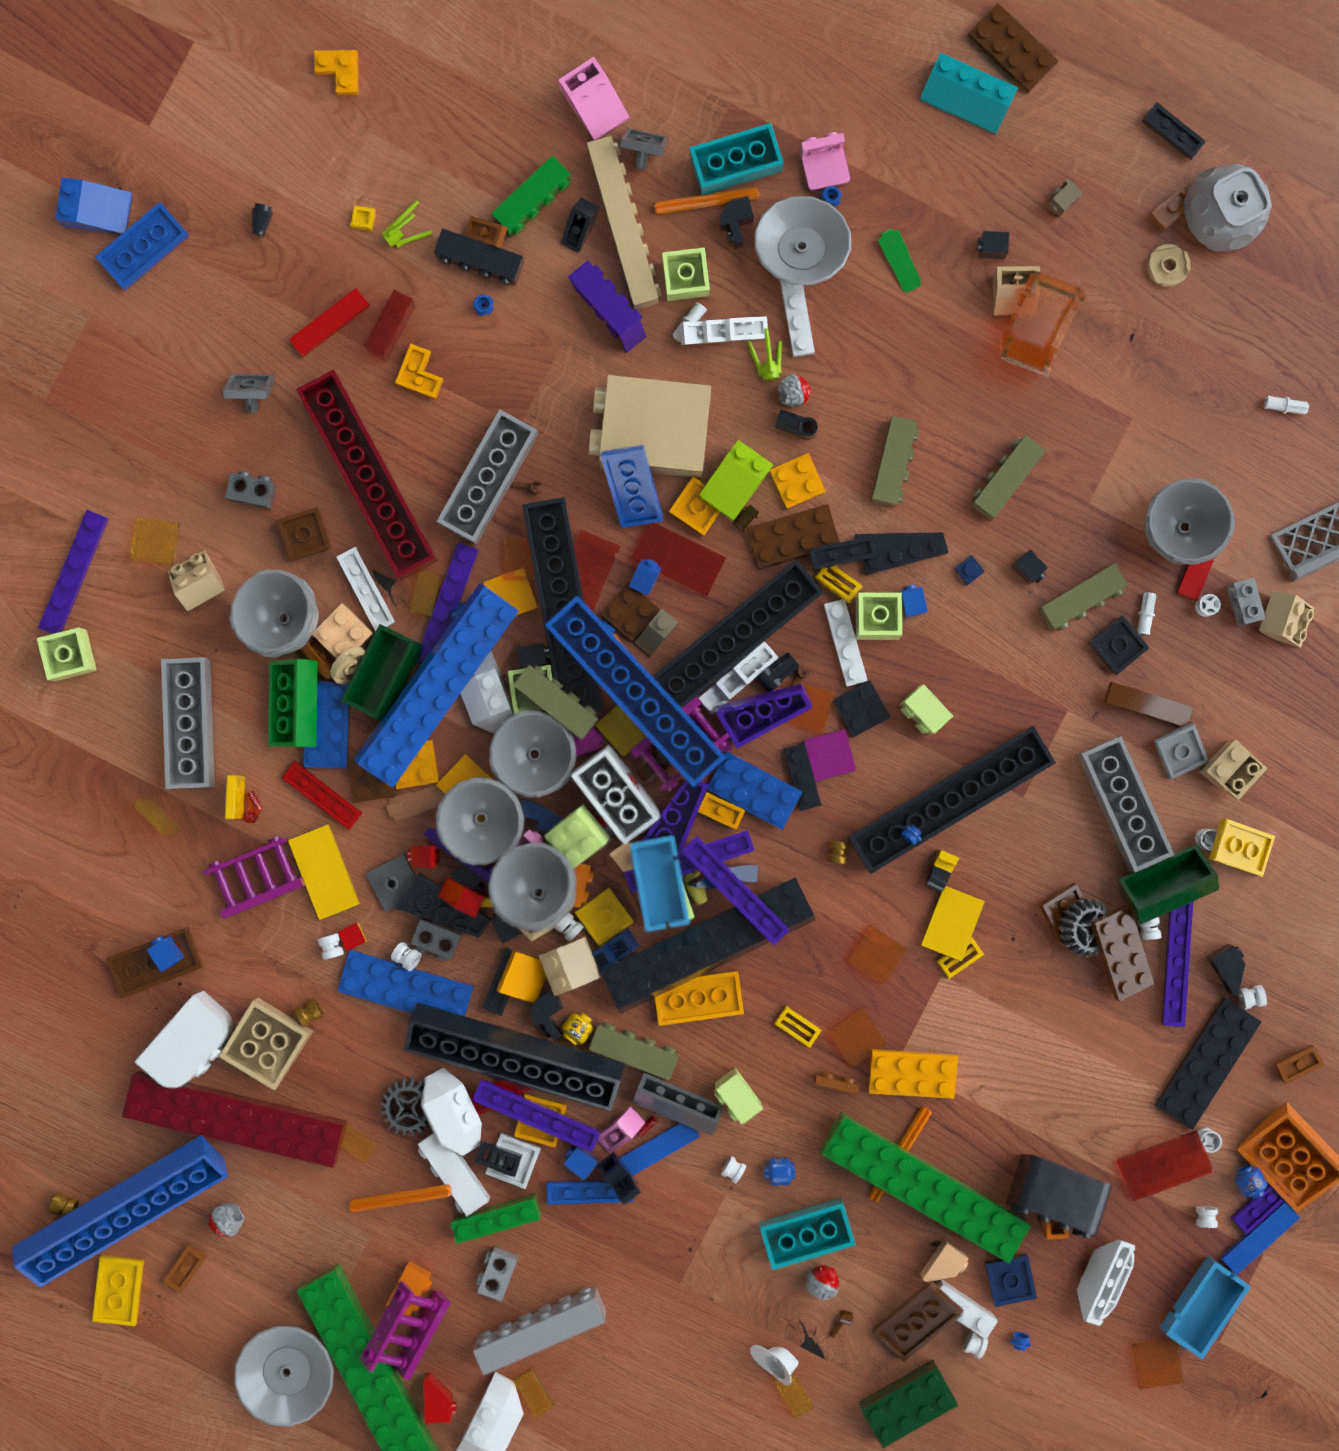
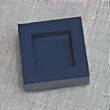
[954,555,985,585]

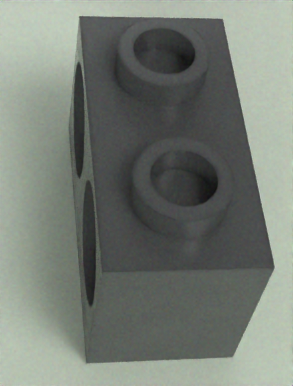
[225,471,277,510]
[411,918,462,961]

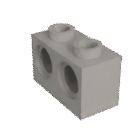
[1226,578,1266,627]
[476,1247,519,1302]

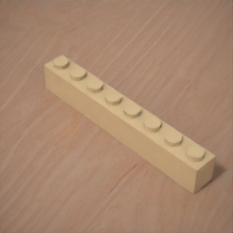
[587,136,661,310]

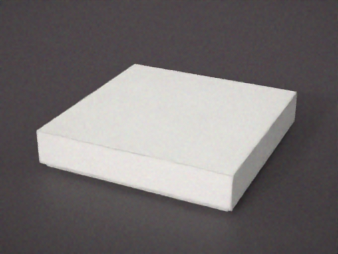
[485,1132,541,1189]

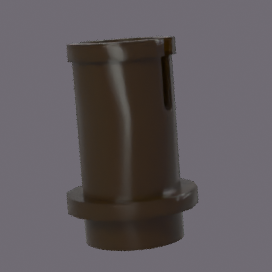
[733,504,759,532]

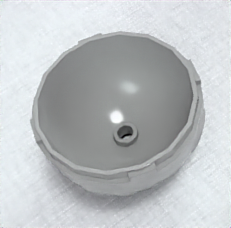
[1183,164,1272,252]
[1144,478,1235,565]
[229,569,319,657]
[489,710,576,797]
[436,778,524,865]
[489,843,577,932]

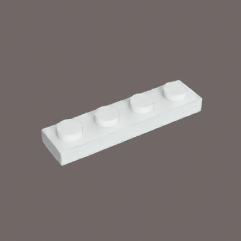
[780,280,815,358]
[337,547,396,631]
[823,599,868,687]

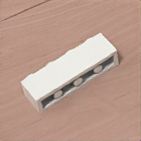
[418,1132,490,1216]

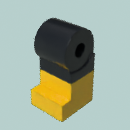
[925,850,959,893]

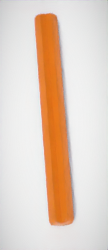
[654,187,759,214]
[868,1106,931,1202]
[349,1184,452,1212]

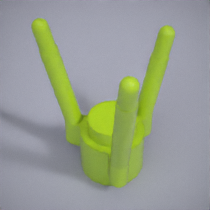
[382,200,432,248]
[747,328,782,381]

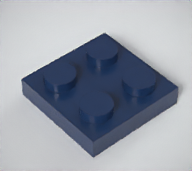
[984,1254,1037,1307]

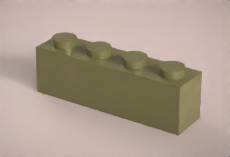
[870,416,920,508]
[971,435,1046,521]
[1038,563,1128,632]
[513,665,598,740]
[589,1021,679,1081]

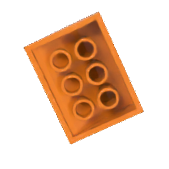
[1237,1102,1339,1212]

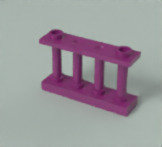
[630,696,730,792]
[203,835,305,919]
[360,1281,451,1380]

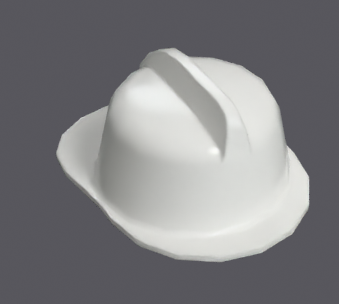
[750,1345,799,1385]

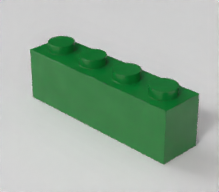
[491,155,571,238]
[450,1193,542,1244]

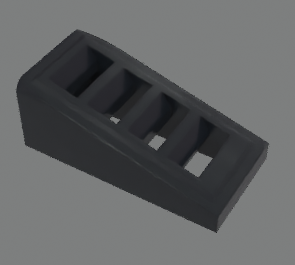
[475,1141,523,1178]

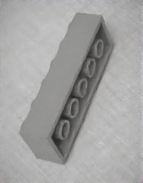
[437,409,539,545]
[161,657,215,789]
[1077,736,1174,872]
[473,1287,606,1375]

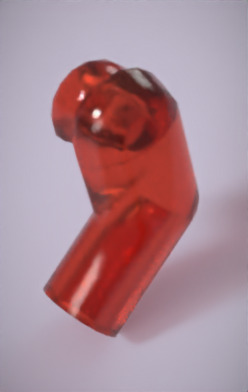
[243,791,262,823]

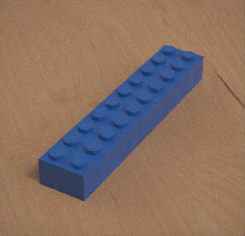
[354,583,519,787]
[545,596,726,787]
[12,1135,228,1288]

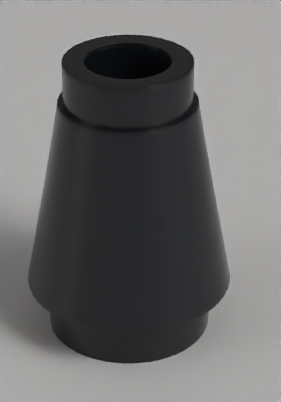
[252,203,273,237]

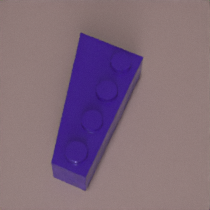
[568,260,647,353]
[716,683,813,748]
[642,780,708,854]

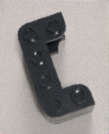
[1006,1154,1112,1239]

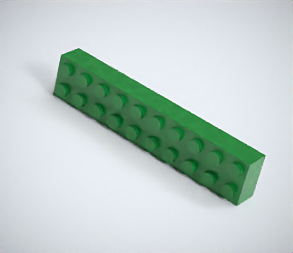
[819,1112,1031,1263]
[297,1264,439,1451]

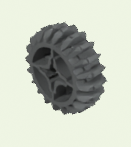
[1058,899,1110,957]
[379,1077,430,1137]

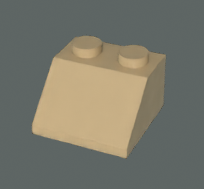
[539,937,601,996]

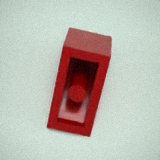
[408,845,440,868]
[438,877,487,917]
[424,1372,457,1423]

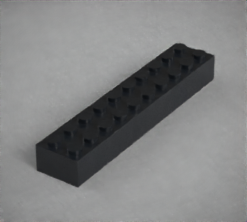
[522,497,604,711]
[652,559,824,709]
[846,726,1056,874]
[601,877,816,1013]
[403,1002,625,1111]

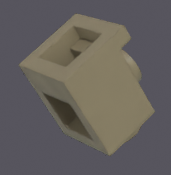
[1047,178,1083,217]

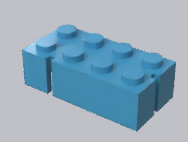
[630,835,690,932]
[1160,1255,1251,1359]

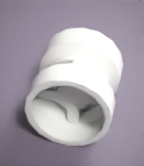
[1195,829,1217,850]
[554,912,584,942]
[1137,917,1162,940]
[317,933,344,960]
[391,942,422,971]
[1238,985,1267,1010]
[1194,1127,1222,1153]

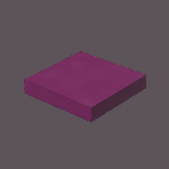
[804,729,856,782]

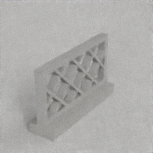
[1270,502,1339,582]

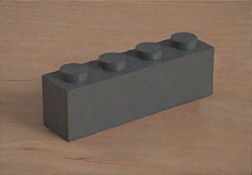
[632,1073,724,1136]

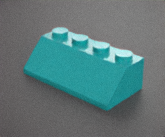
[919,52,1018,135]

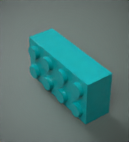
[689,123,784,195]
[759,1198,856,1270]

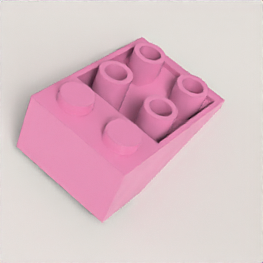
[558,57,630,140]

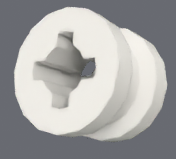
[1195,594,1221,617]
[720,1156,746,1184]
[1195,1206,1218,1228]
[962,1331,988,1359]

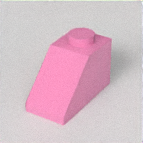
[598,1107,645,1153]

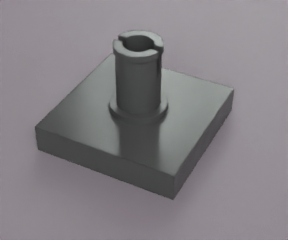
[620,128,669,169]
[223,374,275,413]
[366,854,416,912]

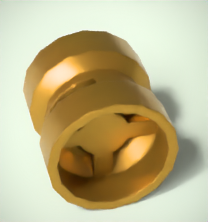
[827,840,850,864]
[294,998,324,1027]
[49,1191,79,1217]

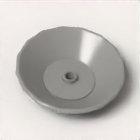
[755,196,851,285]
[234,1326,334,1426]

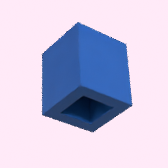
[629,559,662,596]
[900,584,928,618]
[147,936,184,972]
[564,1146,598,1180]

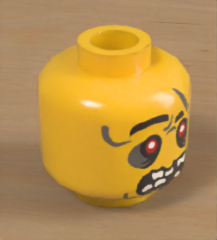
[562,1013,593,1046]

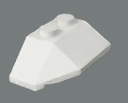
[461,650,514,733]
[421,1068,481,1156]
[1077,1239,1135,1326]
[456,1372,523,1451]

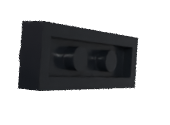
[1142,102,1206,160]
[809,536,877,571]
[784,743,821,811]
[482,947,518,1016]

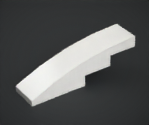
[680,316,768,345]
[699,642,779,715]

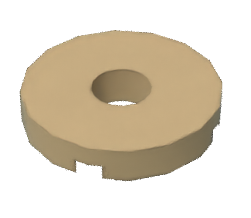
[1147,244,1190,287]
[330,647,366,685]

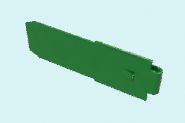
[878,228,921,293]

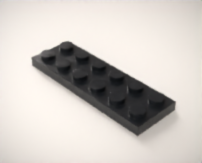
[1154,997,1262,1130]

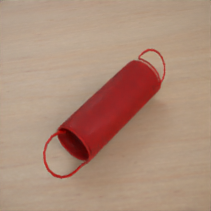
[633,1114,661,1139]

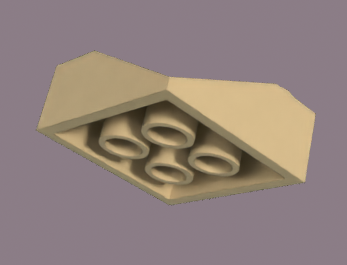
[219,998,313,1090]

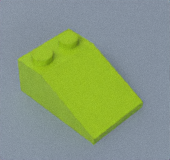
[698,440,773,521]

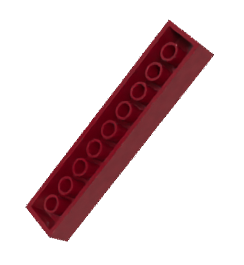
[296,369,438,581]
[122,1071,347,1168]

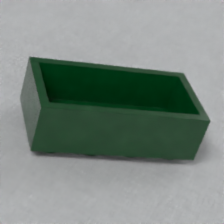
[341,624,425,721]
[1118,844,1219,925]
[859,1359,959,1448]

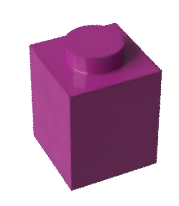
[572,728,604,756]

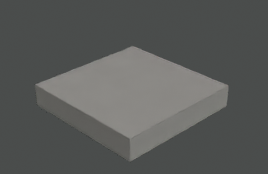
[1153,723,1209,780]

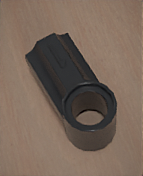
[775,409,818,440]
[755,652,800,692]

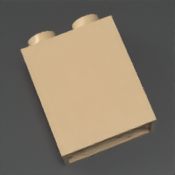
[589,375,711,478]

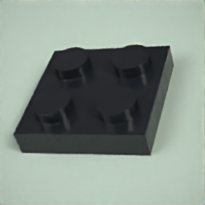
[1088,615,1150,676]
[832,680,891,738]

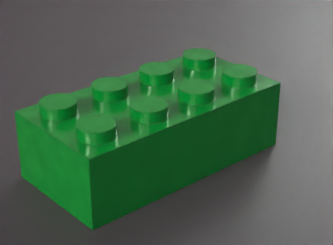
[268,659,318,748]

